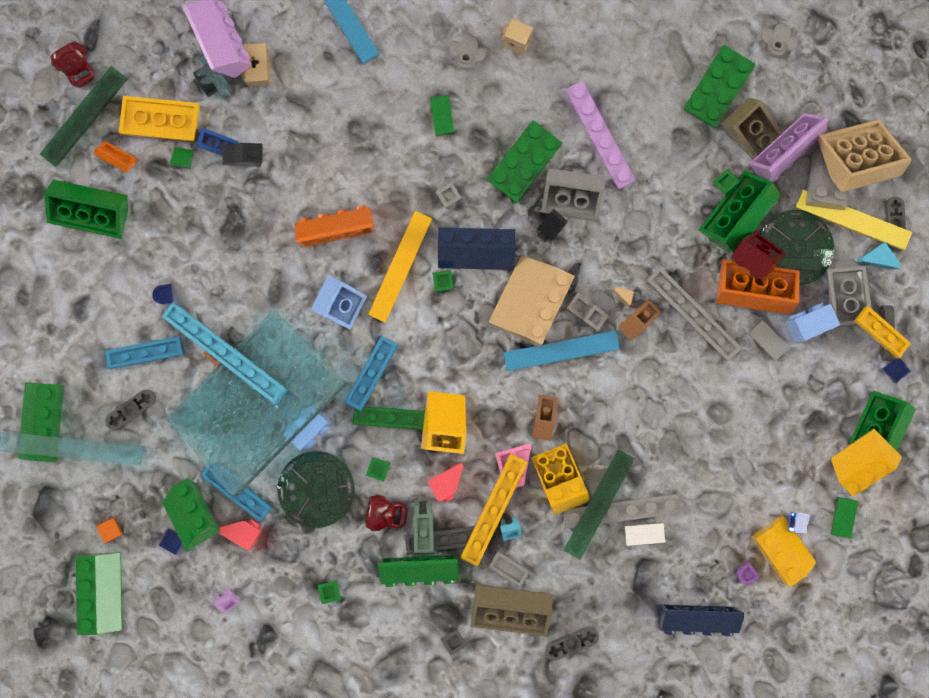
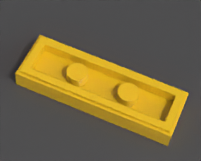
[854,306,911,358]

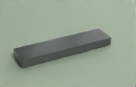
[405,526,475,555]

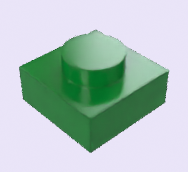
[713,169,741,197]
[432,270,454,292]
[366,457,391,482]
[318,580,341,604]

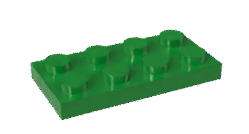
[683,45,756,129]
[487,120,563,204]

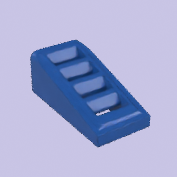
[195,128,238,156]

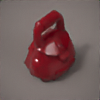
[50,41,94,88]
[365,494,408,532]

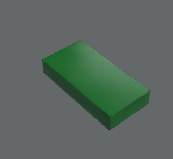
[430,95,454,136]
[830,497,858,539]

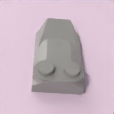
[806,145,849,210]
[826,260,872,327]

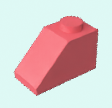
[428,462,463,503]
[218,519,263,551]

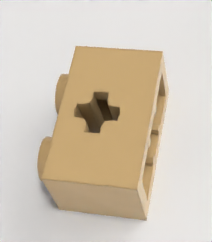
[501,19,533,56]
[241,43,271,87]

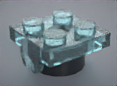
[193,54,231,99]

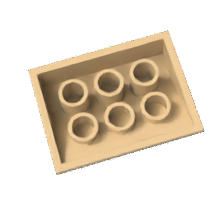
[817,119,912,193]
[488,255,575,348]

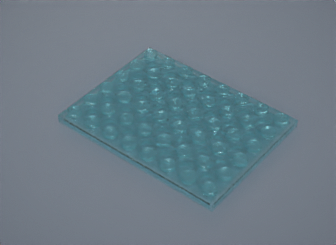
[166,309,347,498]

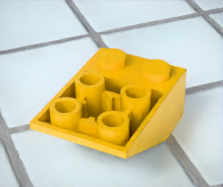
[421,391,466,454]
[531,443,590,515]

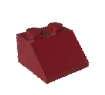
[731,231,787,280]

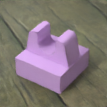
[213,587,241,614]

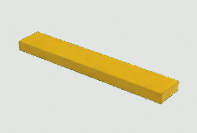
[368,211,433,323]
[460,453,528,567]

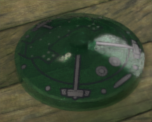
[759,210,834,286]
[277,451,355,528]

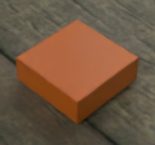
[96,517,123,544]

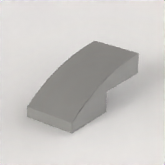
[565,293,609,331]

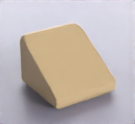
[612,287,634,307]

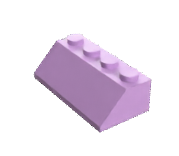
[182,0,251,78]
[749,113,828,182]

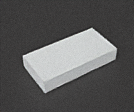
[624,523,665,546]

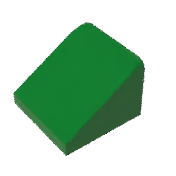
[170,147,194,169]

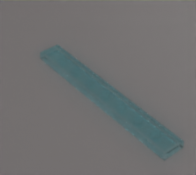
[0,431,144,466]

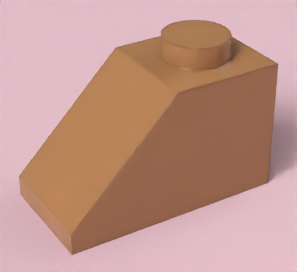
[618,299,661,340]
[532,395,558,441]

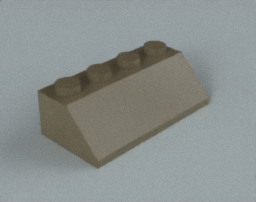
[470,585,553,637]

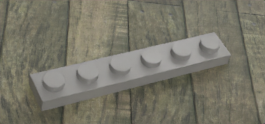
[646,266,741,362]
[563,494,680,529]

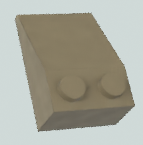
[721,97,783,160]

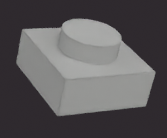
[436,182,462,209]

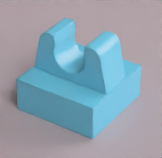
[500,516,522,541]

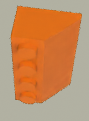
[295,206,376,248]
[716,259,800,315]

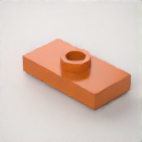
[94,141,138,173]

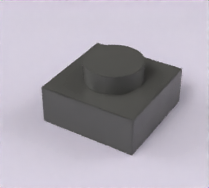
[441,628,467,656]

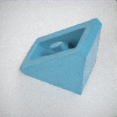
[856,242,901,270]

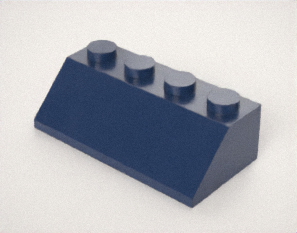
[438,227,515,270]
[658,604,744,636]

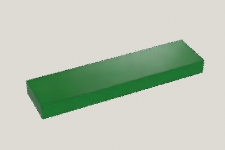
[352,406,425,430]

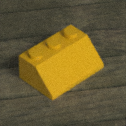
[831,429,902,497]
[751,515,816,587]

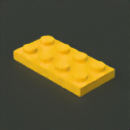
[119,96,200,142]

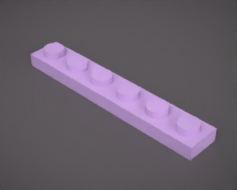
[565,81,636,190]

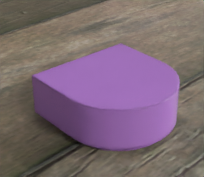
[736,561,761,585]

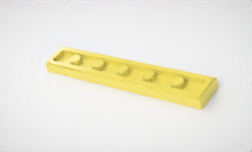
[795,190,912,251]

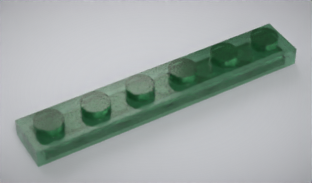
[39,66,128,167]
[563,449,635,560]

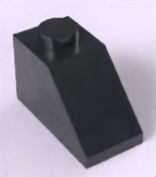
[222,143,263,167]
[536,209,568,244]

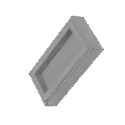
[748,320,789,361]
[488,550,531,588]

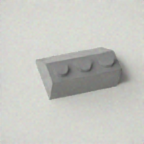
[541,168,605,220]

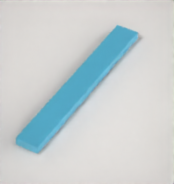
[162,302,288,405]

